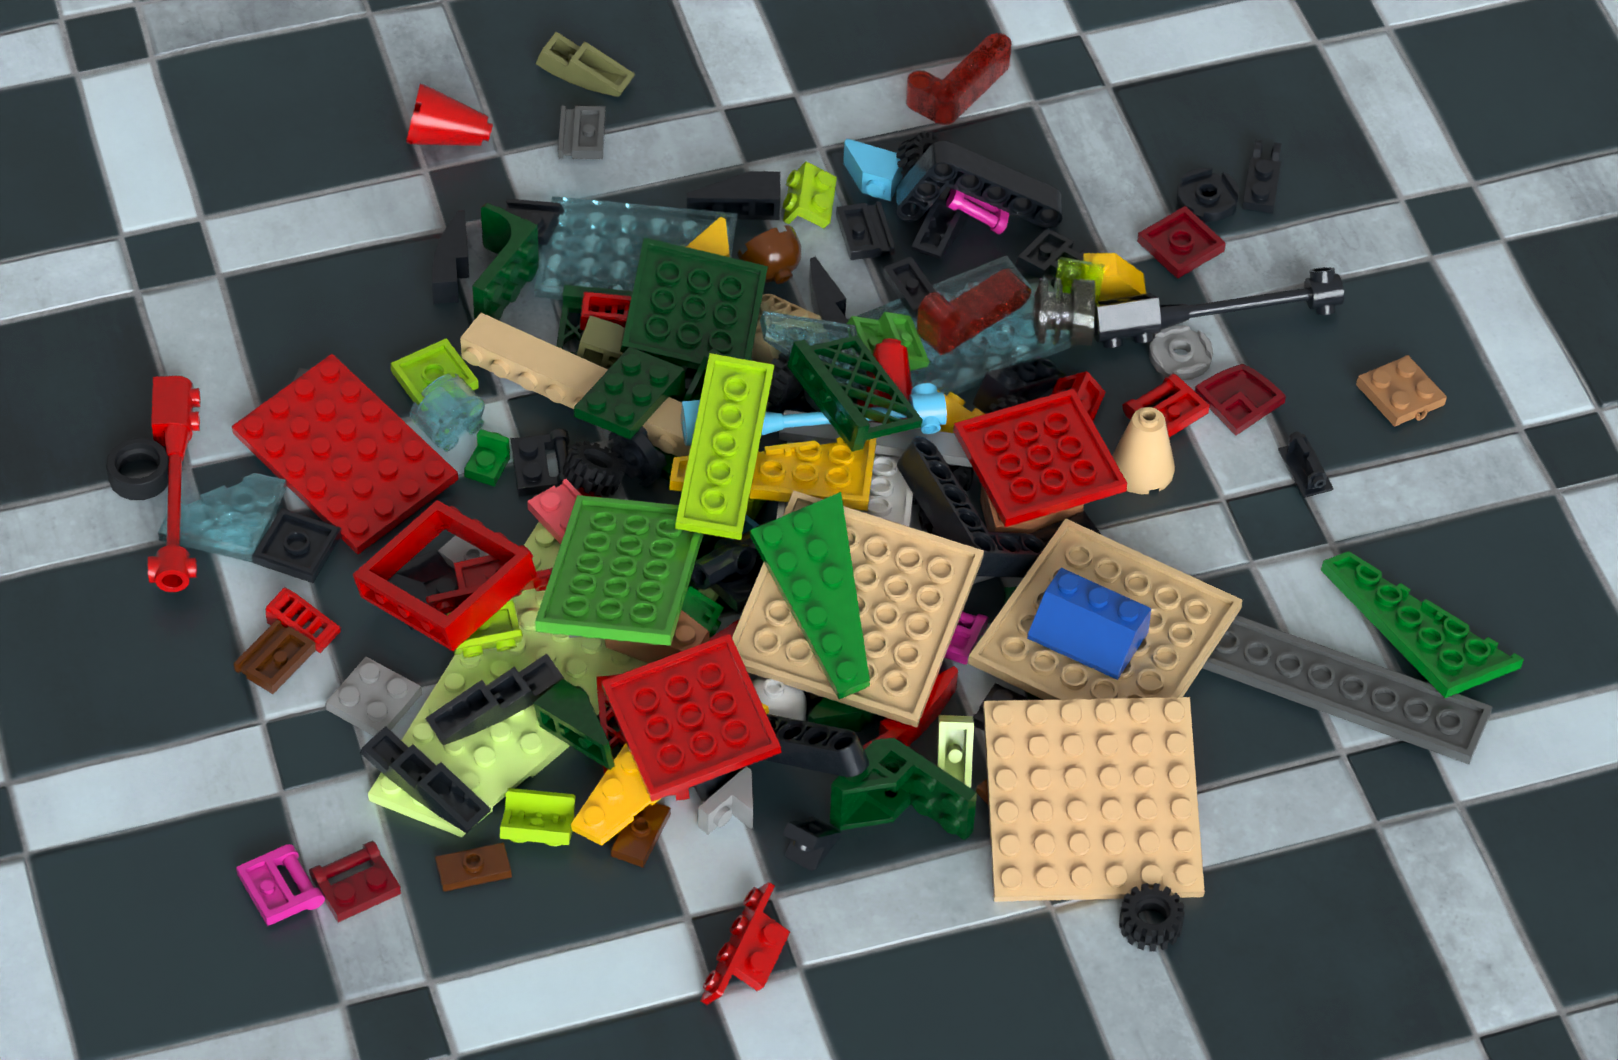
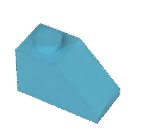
[843,138,903,201]

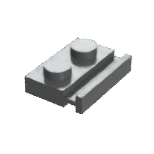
[558,106,606,159]

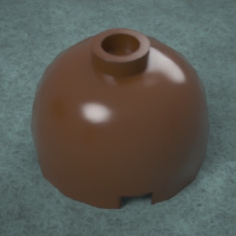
[737,225,801,284]

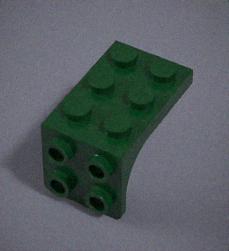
[472,203,539,320]
[574,347,685,439]

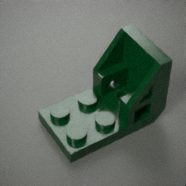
[830,738,977,840]

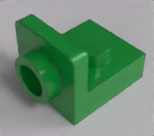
[464,429,510,487]
[681,586,724,638]

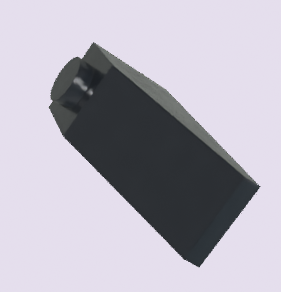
[687,171,780,220]

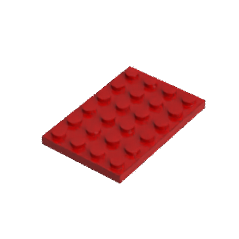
[231,354,459,554]

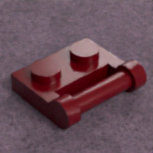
[309,840,401,923]

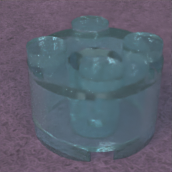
[410,374,485,452]

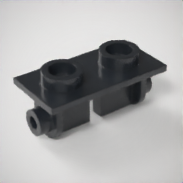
[1278,432,1334,498]

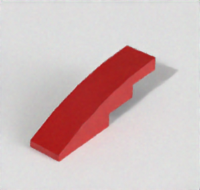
[862,666,958,750]

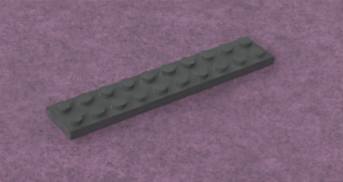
[1202,615,1493,764]

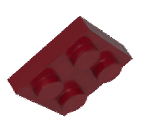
[1137,206,1226,279]

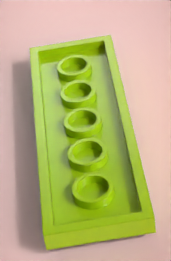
[675,353,774,540]

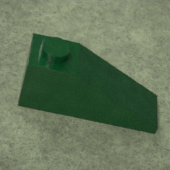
[533,679,615,770]

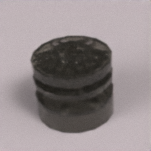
[1032,277,1095,346]

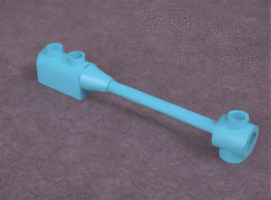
[681,383,947,446]

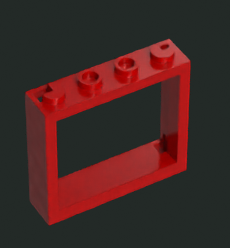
[352,500,537,651]

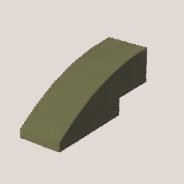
[535,32,635,97]

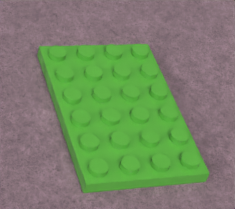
[535,495,704,646]

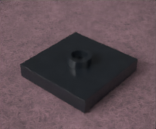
[252,508,341,583]

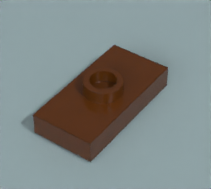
[611,803,671,868]
[435,842,512,892]

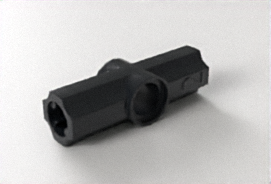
[691,522,767,590]

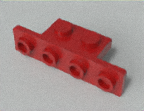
[426,555,553,613]
[700,882,790,1005]

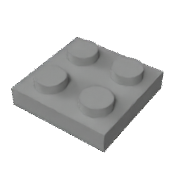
[326,657,422,736]

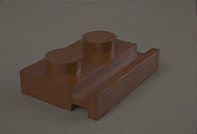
[234,619,316,694]

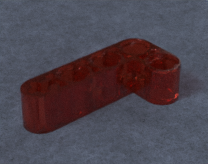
[906,33,1012,125]
[917,269,1032,355]

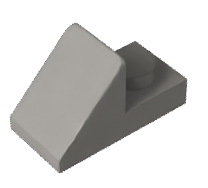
[698,766,753,834]

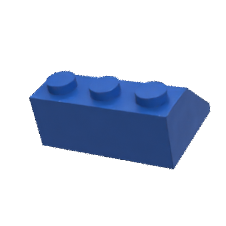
[1027,568,1151,680]

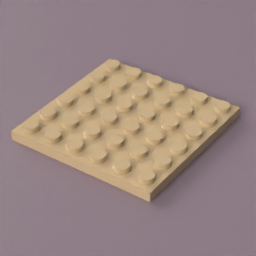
[732,490,984,727]
[968,519,1243,700]
[983,697,1205,902]

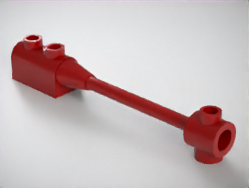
[148,376,201,592]

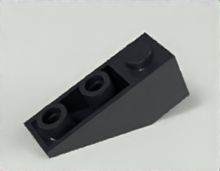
[972,357,1066,413]

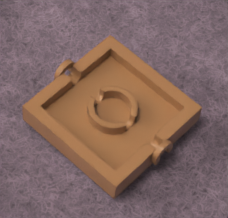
[1356,355,1447,427]

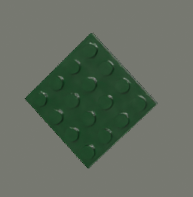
[620,237,768,370]

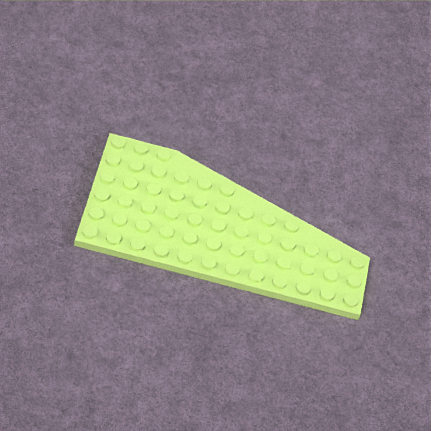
[368,522,719,837]

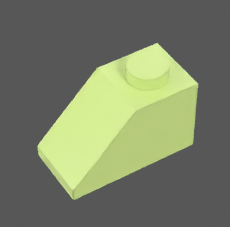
[937,715,974,788]

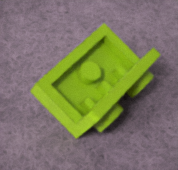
[782,161,837,229]
[447,601,523,658]
[500,788,576,846]

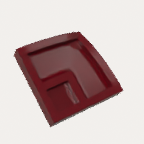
[1195,364,1286,436]

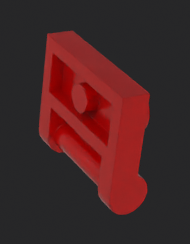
[1122,374,1210,438]

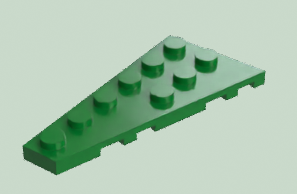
[750,492,870,700]
[1321,551,1524,698]

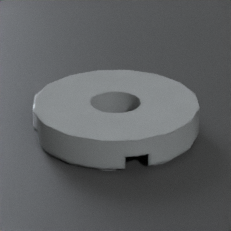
[1149,325,1213,380]

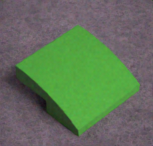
[846,312,930,372]

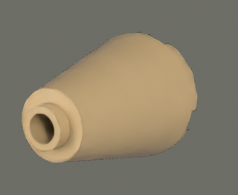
[1112,407,1175,495]

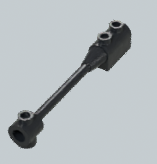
[1089,267,1344,348]

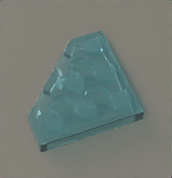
[760,311,867,391]
[158,473,287,562]

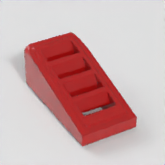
[580,292,631,330]
[265,587,341,653]

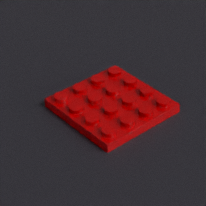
[953,388,1128,528]
[601,633,782,802]

